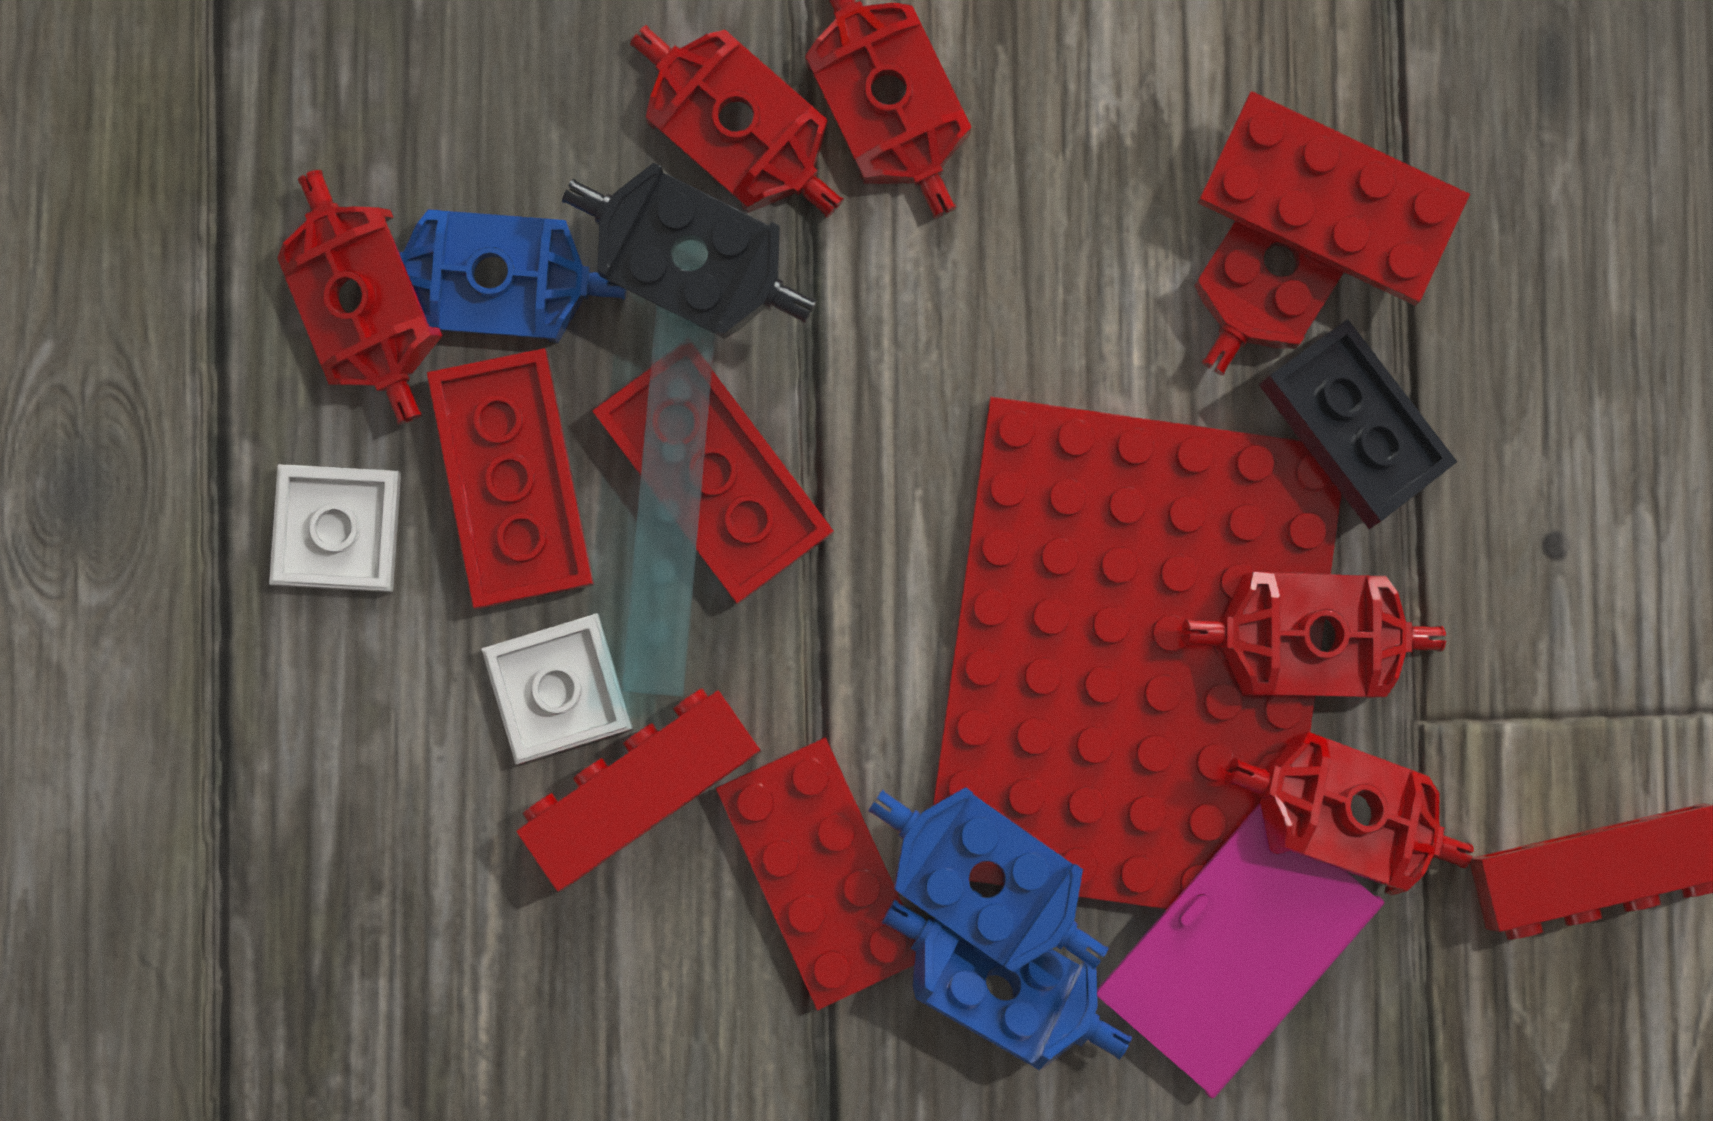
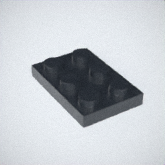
[1258,319,1457,529]

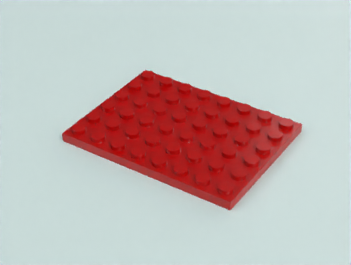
[932,396,1341,909]

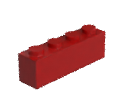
[516,688,762,892]
[1470,803,1713,940]

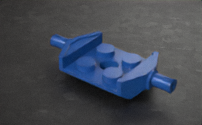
[399,209,627,343]
[868,787,1109,972]
[881,890,1132,1070]

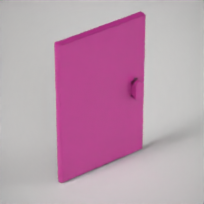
[1097,803,1384,1099]

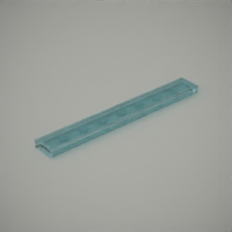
[622,240,716,697]

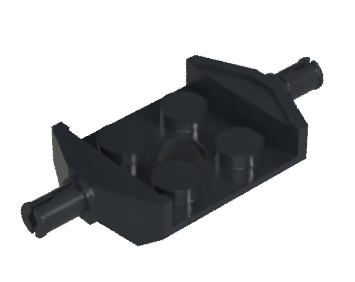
[562,163,817,339]

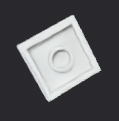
[269,464,401,592]
[481,613,633,765]

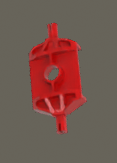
[805,0,972,219]
[630,25,844,218]
[277,170,443,425]
[1194,221,1344,376]
[1182,572,1446,698]
[1225,732,1474,895]

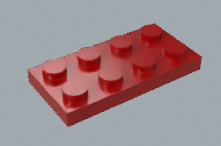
[1197,91,1470,306]
[593,339,834,605]
[427,348,594,610]
[716,737,916,1010]

